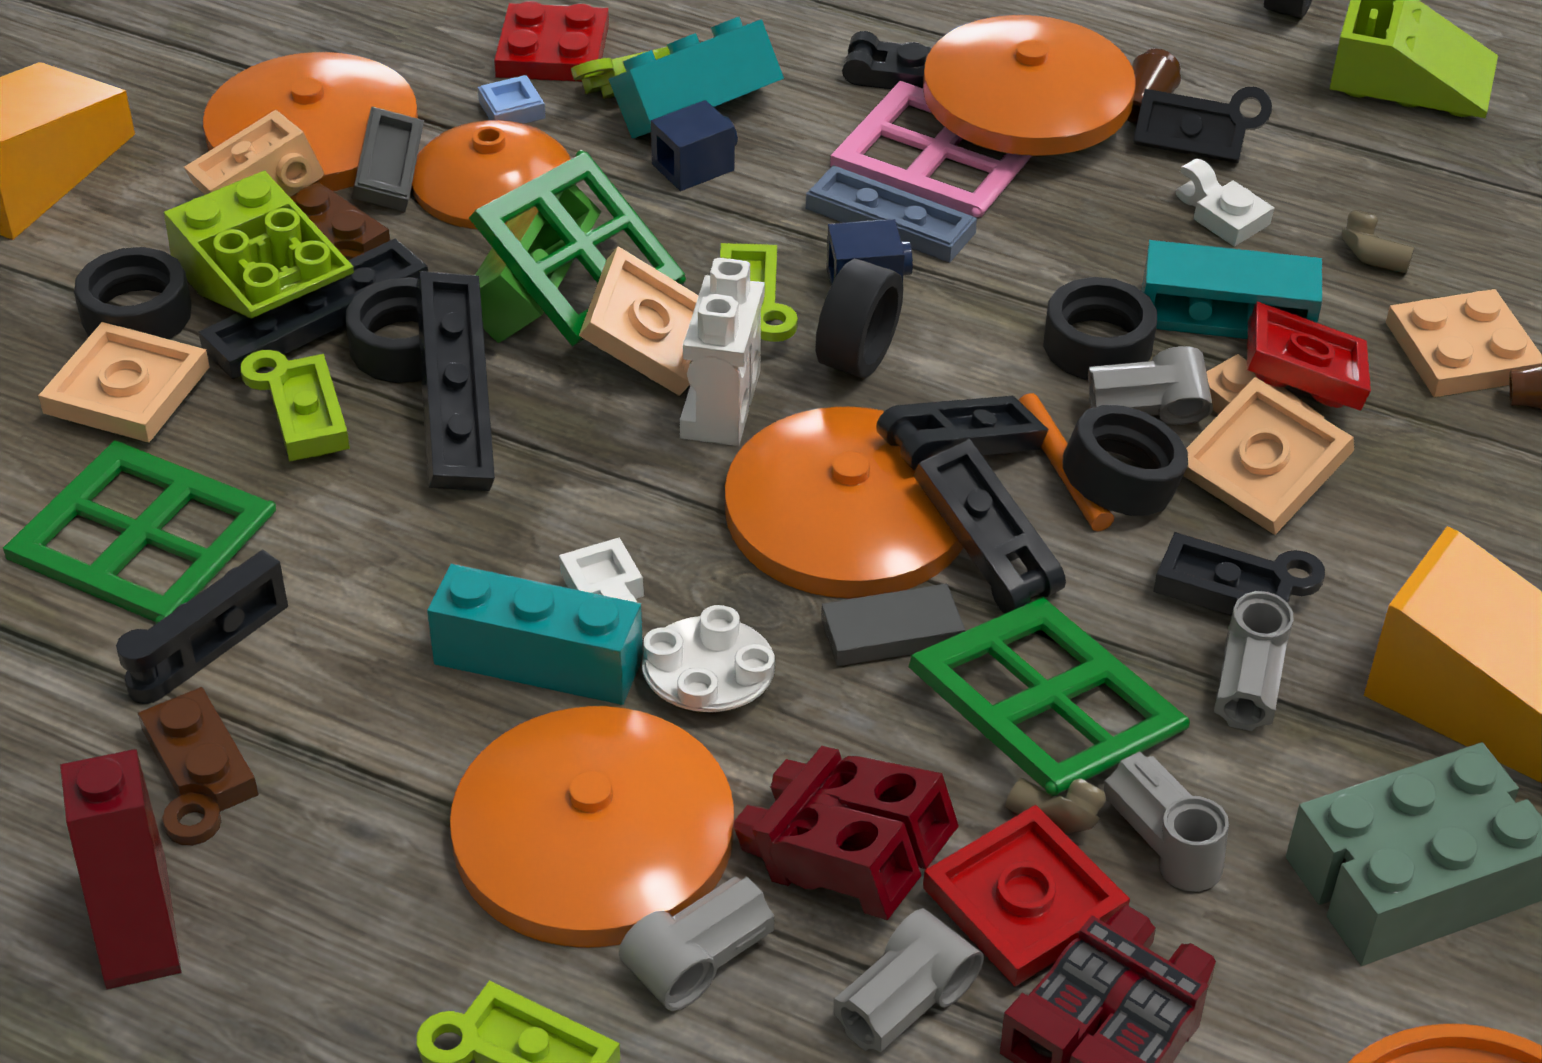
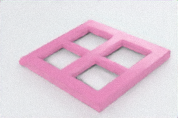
[830,81,1032,218]

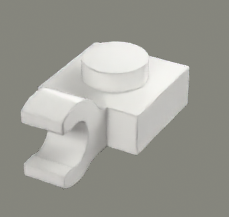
[1176,158,1274,247]
[559,537,644,639]

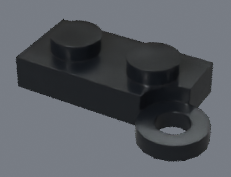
[1133,87,1272,163]
[1153,532,1325,616]

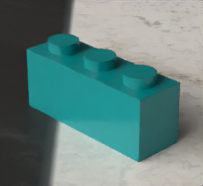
[609,16,784,139]
[1142,240,1322,339]
[427,564,643,705]

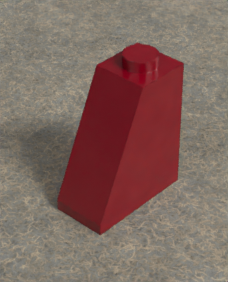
[60,749,182,990]

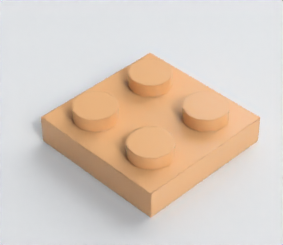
[579,246,699,396]
[1386,289,1542,397]
[38,322,210,443]
[1183,377,1354,535]

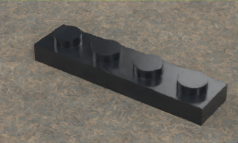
[198,238,428,379]
[416,271,495,491]

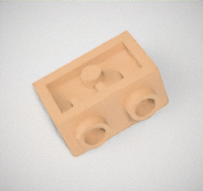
[184,110,324,197]

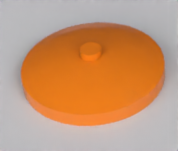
[923,15,1135,156]
[203,52,418,191]
[725,407,963,599]
[450,706,734,948]

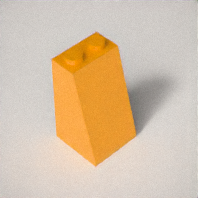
[0,62,135,240]
[1363,526,1542,783]

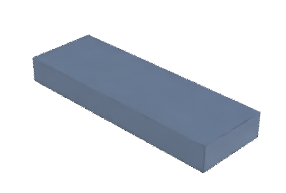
[806,166,977,263]

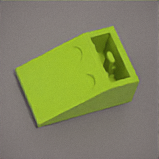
[1329,0,1498,119]
[164,170,354,318]

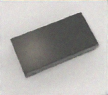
[351,106,424,212]
[821,583,965,666]

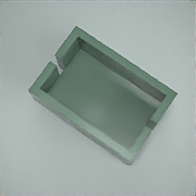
[1285,742,1542,966]

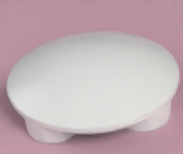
[642,605,775,712]

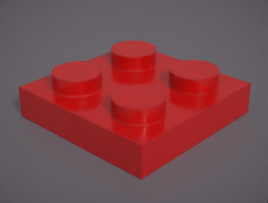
[494,1,609,82]
[1247,301,1371,411]
[923,805,1130,987]

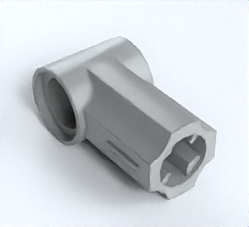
[1088,346,1213,425]
[1214,591,1294,731]
[1104,751,1229,892]
[618,876,774,1011]
[833,908,984,1052]

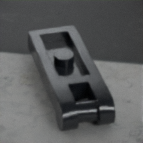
[842,31,932,89]
[876,395,1049,471]
[913,439,1066,614]
[116,549,288,704]

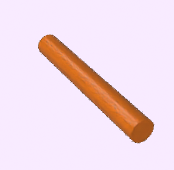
[1019,393,1114,531]

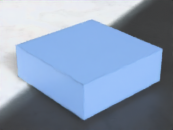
[478,75,545,124]

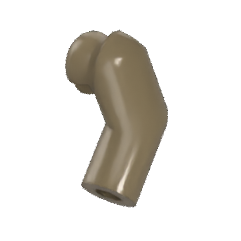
[1342,210,1415,274]
[1005,778,1106,835]

